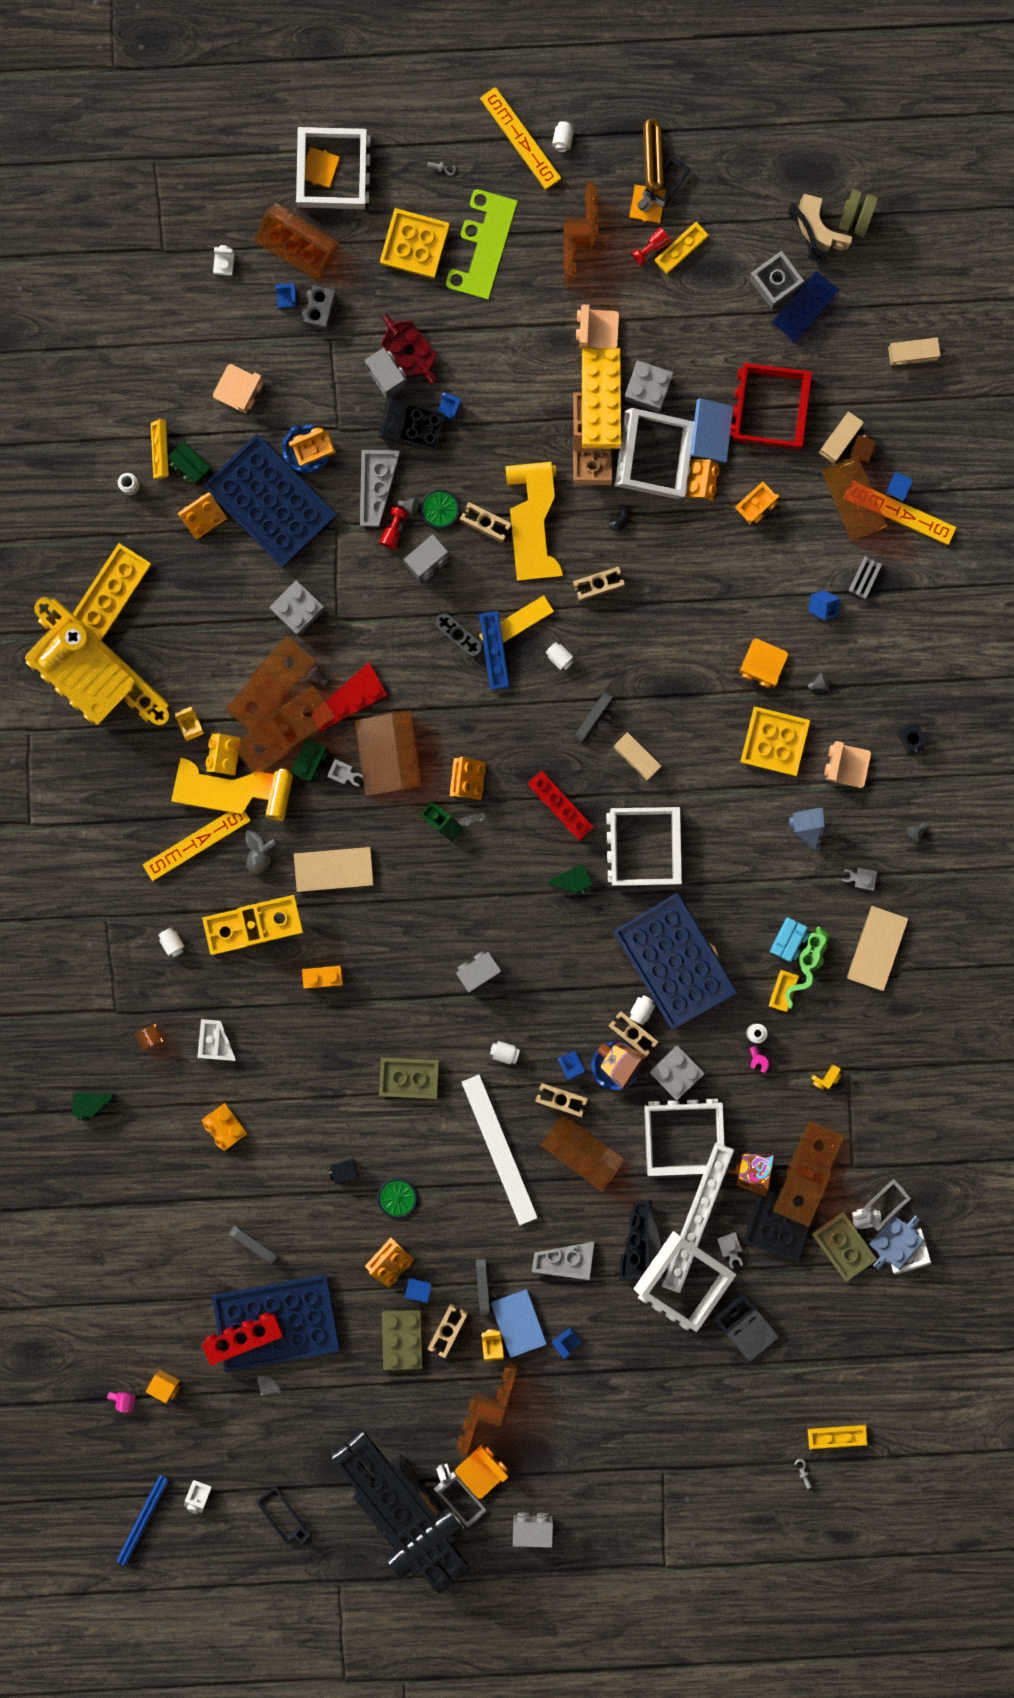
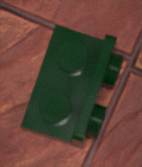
[290,738,329,783]

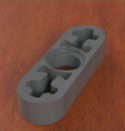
[436,614,481,657]
[574,692,612,742]
[229,1225,280,1265]
[476,1259,490,1316]

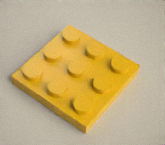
[380,208,450,279]
[740,706,810,776]

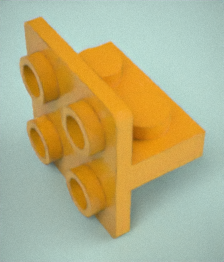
[178,493,227,539]
[450,757,486,800]
[365,1238,414,1287]

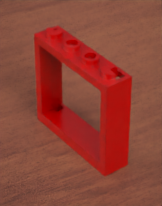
[730,363,812,450]

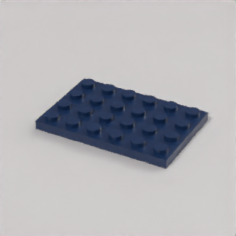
[202,434,337,568]
[613,892,738,1030]
[212,1274,340,1372]

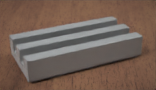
[848,556,882,599]

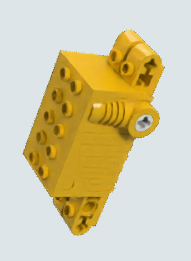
[25,597,169,725]

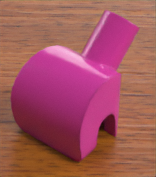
[749,1046,769,1073]
[107,1392,135,1413]

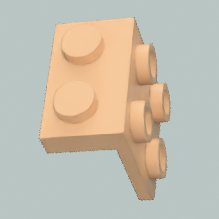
[576,305,619,349]
[213,364,264,414]
[824,741,871,788]

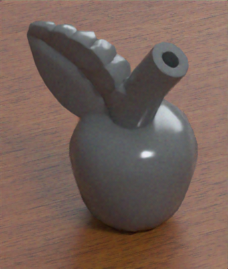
[245,830,278,875]

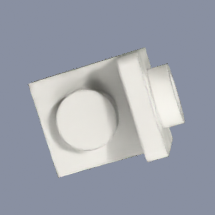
[213,245,235,276]
[184,1480,211,1514]

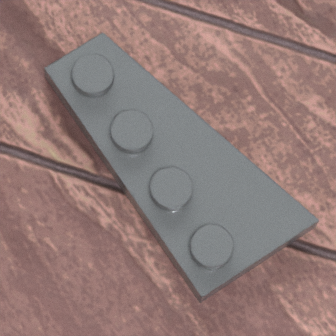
[360,450,400,527]

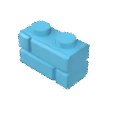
[769,917,809,962]

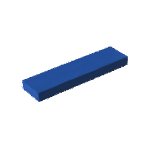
[479,611,509,690]

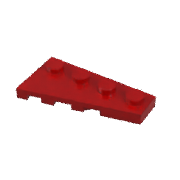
[311,662,387,732]

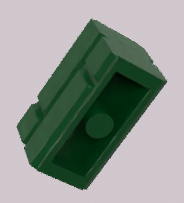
[168,441,212,486]

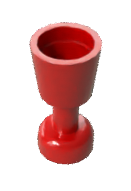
[631,228,672,266]
[379,507,408,549]

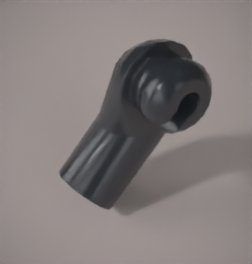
[609,506,629,531]

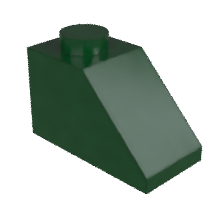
[419,801,464,842]
[548,864,593,895]
[72,1093,114,1121]

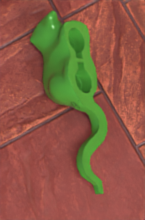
[785,927,831,1009]

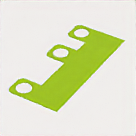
[446,189,517,299]

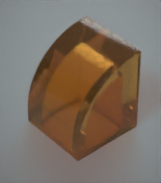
[134,1024,163,1051]

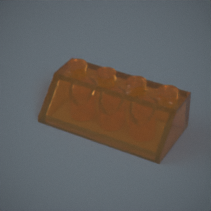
[254,202,340,281]
[821,455,887,541]
[540,1113,624,1192]

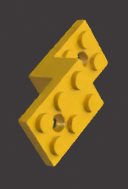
[202,895,303,955]

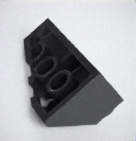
[620,1200,664,1281]

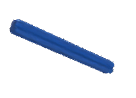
[117,1475,169,1566]

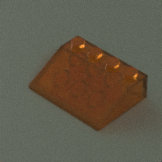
[355,711,422,796]

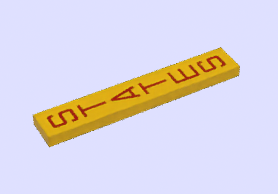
[480,87,561,191]
[844,480,956,545]
[143,811,251,881]

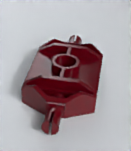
[381,313,437,385]

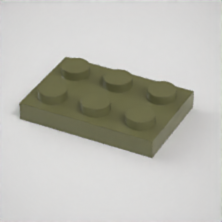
[379,1057,439,1099]
[812,1211,877,1282]
[382,1310,422,1370]

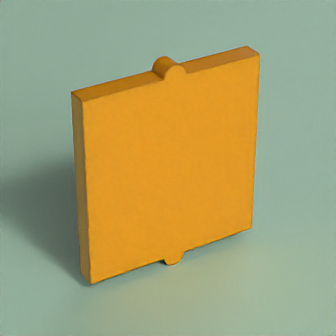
[305,147,340,188]
[629,185,666,223]

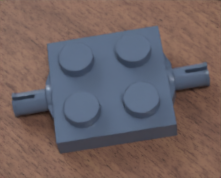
[869,1215,924,1270]

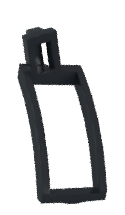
[637,157,691,213]
[788,203,829,264]
[256,1486,312,1546]

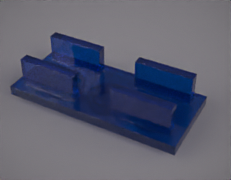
[772,271,839,342]

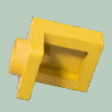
[175,707,204,741]
[811,1065,841,1090]
[481,1330,504,1362]

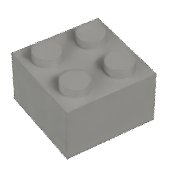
[749,251,804,309]
[364,348,407,400]
[624,360,673,413]
[404,534,449,582]
[269,580,325,637]
[456,951,501,992]
[649,1045,704,1100]
[513,1512,553,1547]

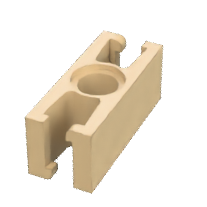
[888,337,940,366]
[819,411,864,464]
[460,502,511,543]
[573,567,625,602]
[613,732,661,781]
[608,1011,658,1056]
[535,1083,587,1117]
[428,1304,467,1358]

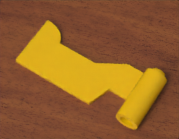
[506,462,563,580]
[171,758,293,821]

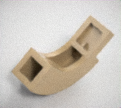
[798,194,852,252]

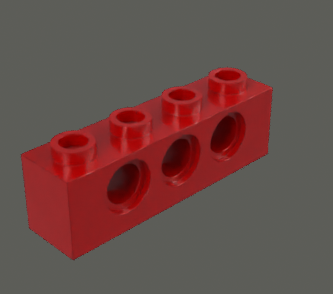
[527,771,594,841]
[201,1312,284,1366]

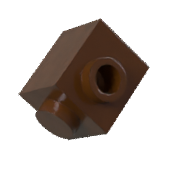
[849,434,877,466]

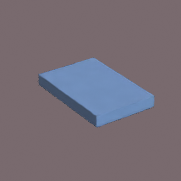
[690,399,733,463]
[490,1289,547,1358]

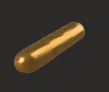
[643,119,664,192]

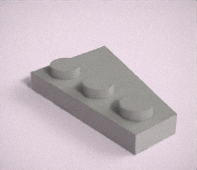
[532,1241,594,1280]

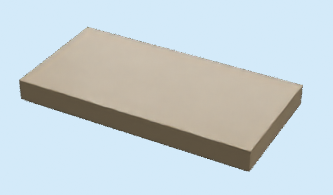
[294,847,374,892]
[847,906,908,991]

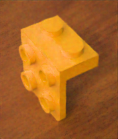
[739,639,788,688]
[455,1445,508,1499]

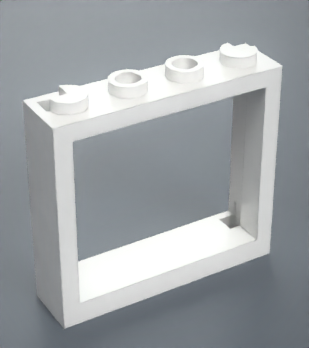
[296,127,370,209]
[615,408,695,499]
[606,807,682,886]
[644,1099,724,1176]
[634,1231,736,1332]

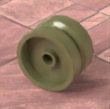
[839,188,878,237]

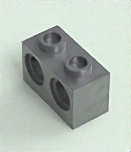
[301,285,336,331]

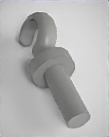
[427,162,456,175]
[794,1459,811,1489]

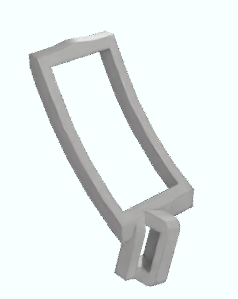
[853,1179,911,1231]
[434,1464,487,1527]

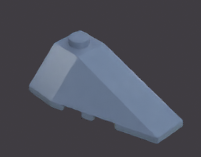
[789,807,824,851]

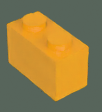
[302,966,344,989]
[146,1370,180,1403]

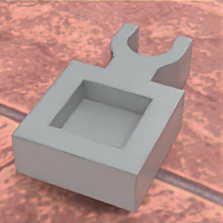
[327,759,364,787]
[841,868,877,890]
[717,1232,743,1269]

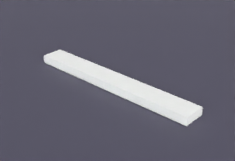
[462,1075,537,1225]
[661,1143,734,1293]

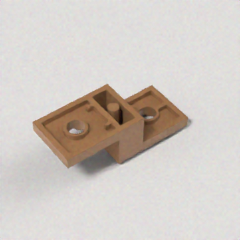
[573,393,612,485]

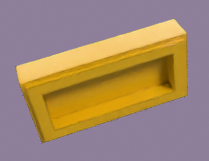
[769,970,799,1012]

